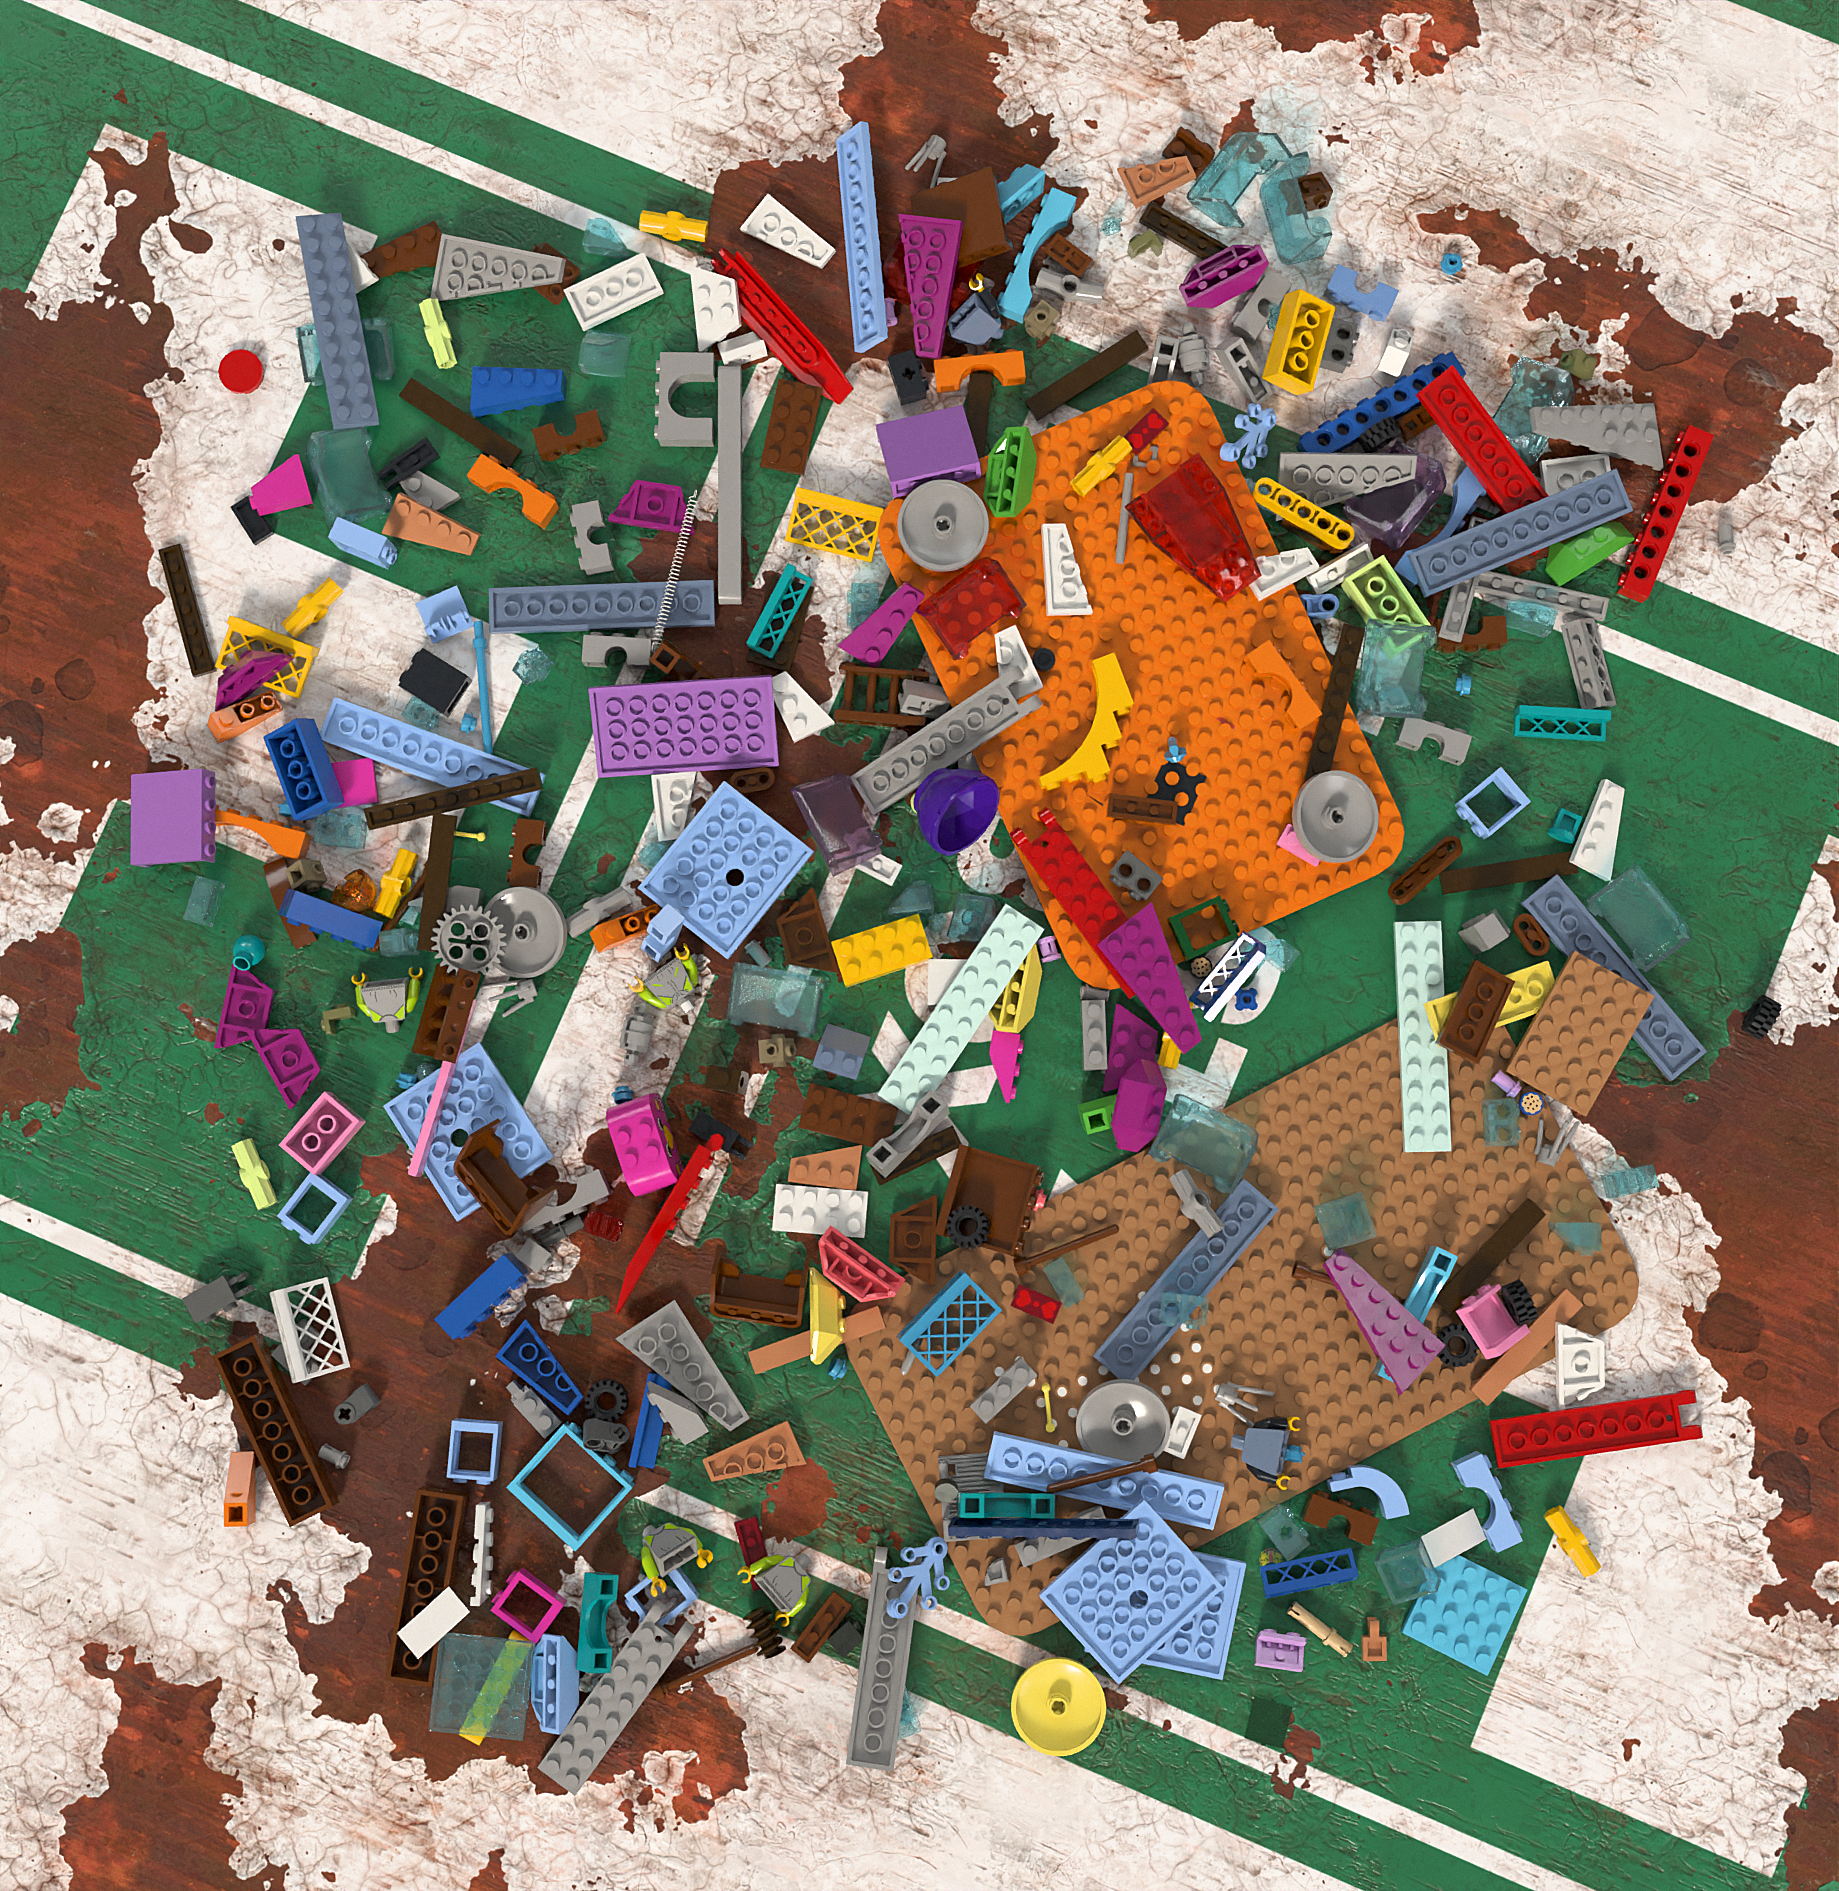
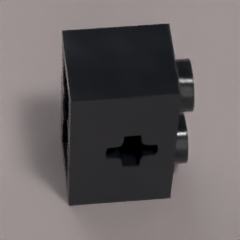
[887,350,929,406]

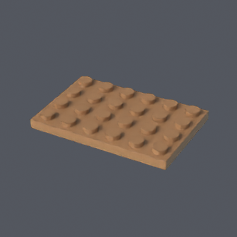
[1504,950,1655,1116]

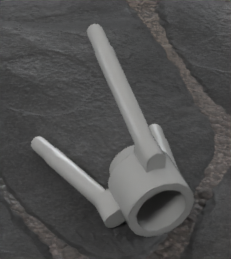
[905,135,947,188]
[481,978,538,1017]
[1534,1119,1580,1167]
[1215,1381,1274,1427]

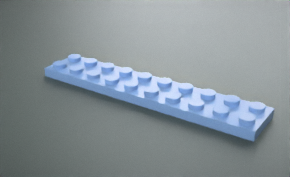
[836,121,888,353]
[320,697,546,818]
[984,1431,1224,1530]

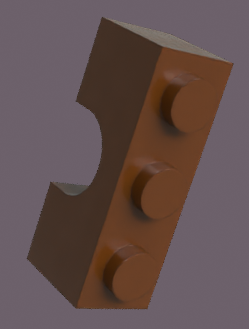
[531,409,607,461]
[1433,616,1508,654]
[649,639,718,681]
[507,818,548,890]
[1300,1489,1380,1546]

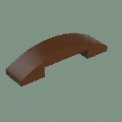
[263,857,318,949]

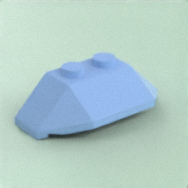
[531,1634,579,1734]

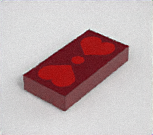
[1124,408,1169,457]
[1010,1284,1062,1324]

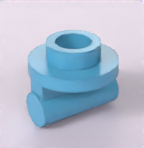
[1164,737,1187,763]

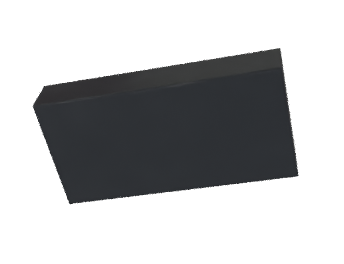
[230,495,274,546]

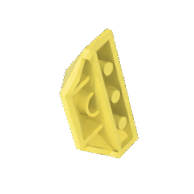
[988,944,1042,1033]
[809,1267,846,1365]

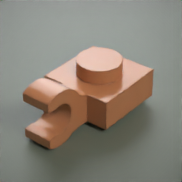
[1361,1617,1387,1661]

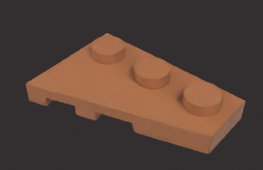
[1117,156,1196,209]
[788,1145,863,1191]

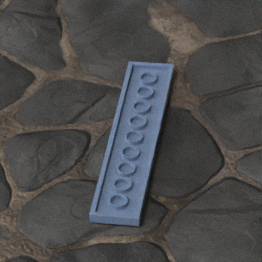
[295,213,379,430]
[1407,468,1633,597]
[489,580,715,634]
[1520,874,1707,1081]
[1093,1179,1279,1380]

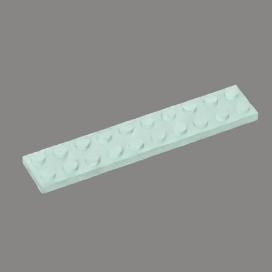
[877,903,1044,1116]
[1393,921,1451,1152]

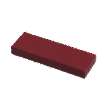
[734,1515,768,1591]

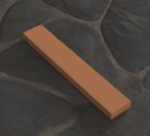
[1469,1288,1583,1406]
[748,1306,887,1375]

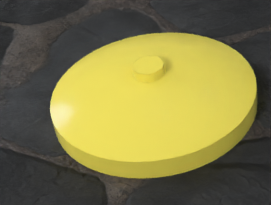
[1011,1657,1106,1756]

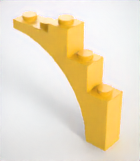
[1038,653,1134,791]

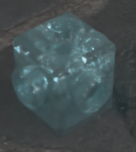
[512,647,553,686]

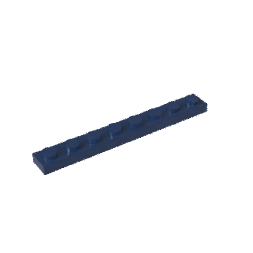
[948,1517,1140,1541]

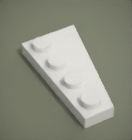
[740,194,836,269]
[1041,524,1093,616]
[470,1502,494,1606]

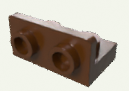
[1162,126,1215,182]
[1280,171,1333,216]

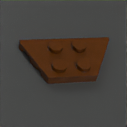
[776,888,839,973]
[889,1195,937,1286]

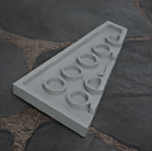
[430,234,566,302]
[1529,403,1664,471]
[1275,452,1417,521]
[616,1300,749,1431]

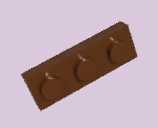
[1106,793,1178,826]
[790,1590,852,1663]

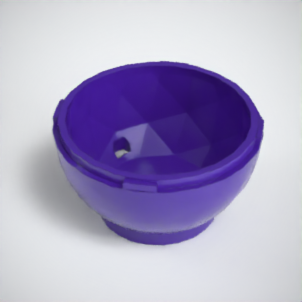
[913,768,1000,856]

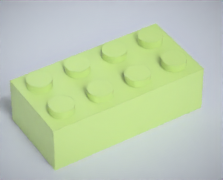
[1341,555,1434,660]

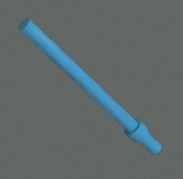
[473,621,493,755]

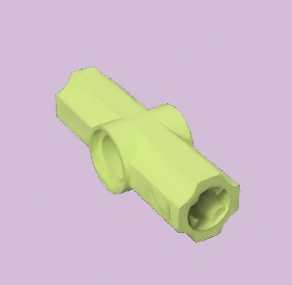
[419,298,457,369]
[231,1138,278,1210]

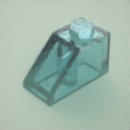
[582,218,630,260]
[1504,603,1558,638]
[638,839,677,871]
[1548,1222,1602,1256]

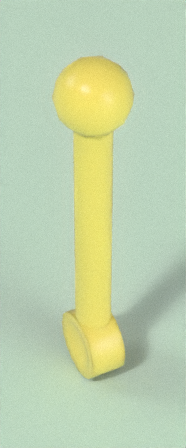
[455,831,485,841]
[1041,1383,1055,1433]

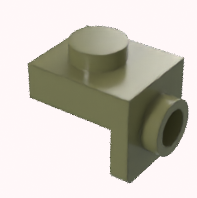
[1127,229,1164,259]
[1557,348,1597,381]
[321,1003,357,1035]

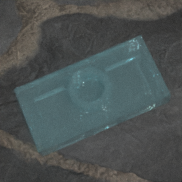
[1042,1257,1086,1309]

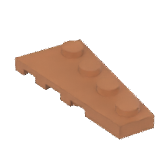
[381,492,481,555]
[702,1420,807,1482]

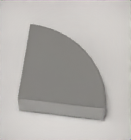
[985,1556,1008,1586]

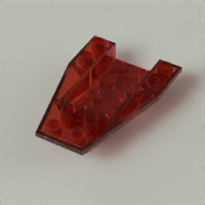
[1125,452,1262,603]

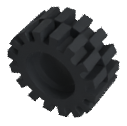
[1357,416,1401,453]
[1741,995,1782,1040]
[946,1205,991,1250]
[1501,1279,1538,1326]
[1436,1324,1479,1367]
[585,1379,629,1422]

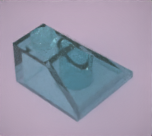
[578,329,632,379]
[888,880,934,918]
[947,893,998,945]

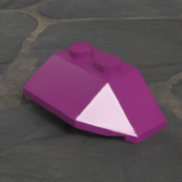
[1179,244,1269,308]
[215,650,294,711]
[1111,1058,1167,1152]

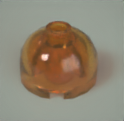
[331,869,377,914]

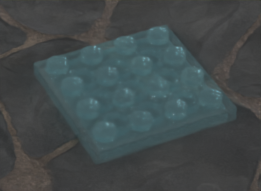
[428,1633,535,1741]

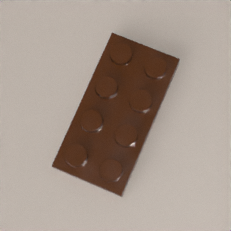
[760,379,823,476]
[1435,960,1515,1064]
[798,1083,899,1148]

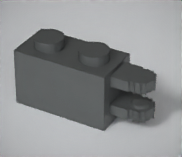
[182,1272,255,1324]

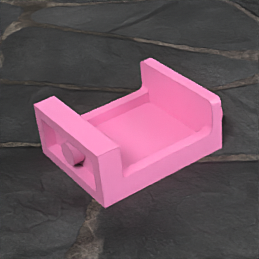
[1456,1284,1530,1359]

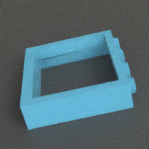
[506,1421,635,1551]

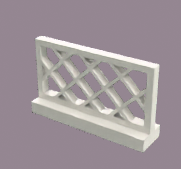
[270,1277,350,1383]

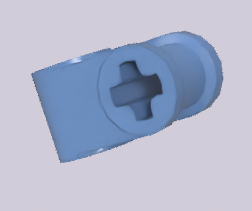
[1299,594,1339,620]

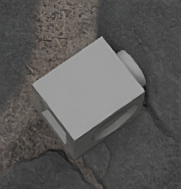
[515,1237,555,1273]

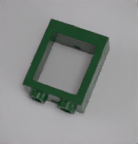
[1167,895,1240,961]

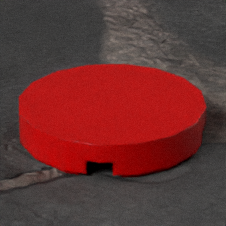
[218,349,264,394]

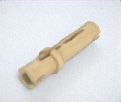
[1287,1601,1353,1657]

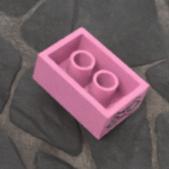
[279,1091,366,1175]

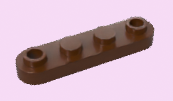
[1388,836,1463,905]

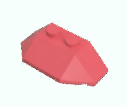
[818,1225,906,1302]

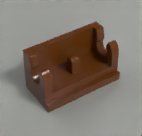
[1044,233,1094,279]

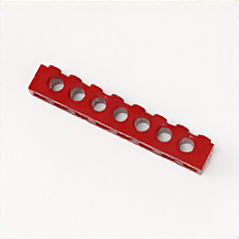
[1616,425,1714,603]

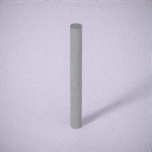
[1115,473,1134,564]

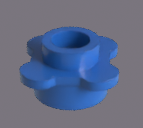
[1234,988,1258,1011]

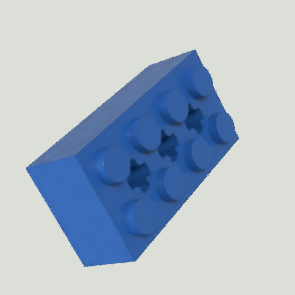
[263,718,345,821]
[434,1252,531,1340]

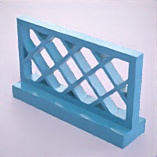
[896,1270,1002,1377]

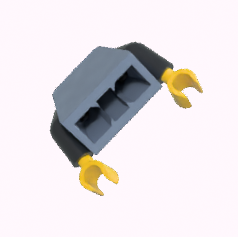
[945,273,1004,346]
[1231,1416,1300,1490]

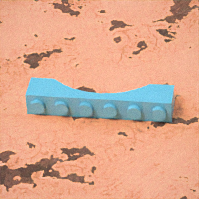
[997,187,1077,324]
[1373,1246,1458,1383]

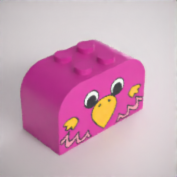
[606,1093,684,1196]

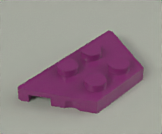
[608,480,695,535]
[214,963,275,1049]
[1102,1004,1158,1092]
[247,1028,322,1110]

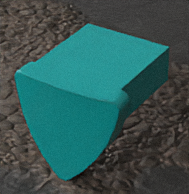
[1547,808,1583,844]

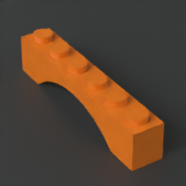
[215,805,312,860]

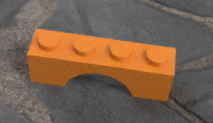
[934,349,1026,393]
[466,453,559,530]
[1243,640,1322,733]

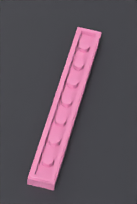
[408,999,477,1177]

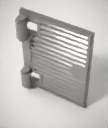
[938,1452,1006,1542]

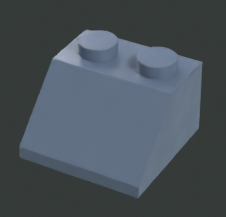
[812,1023,871,1081]

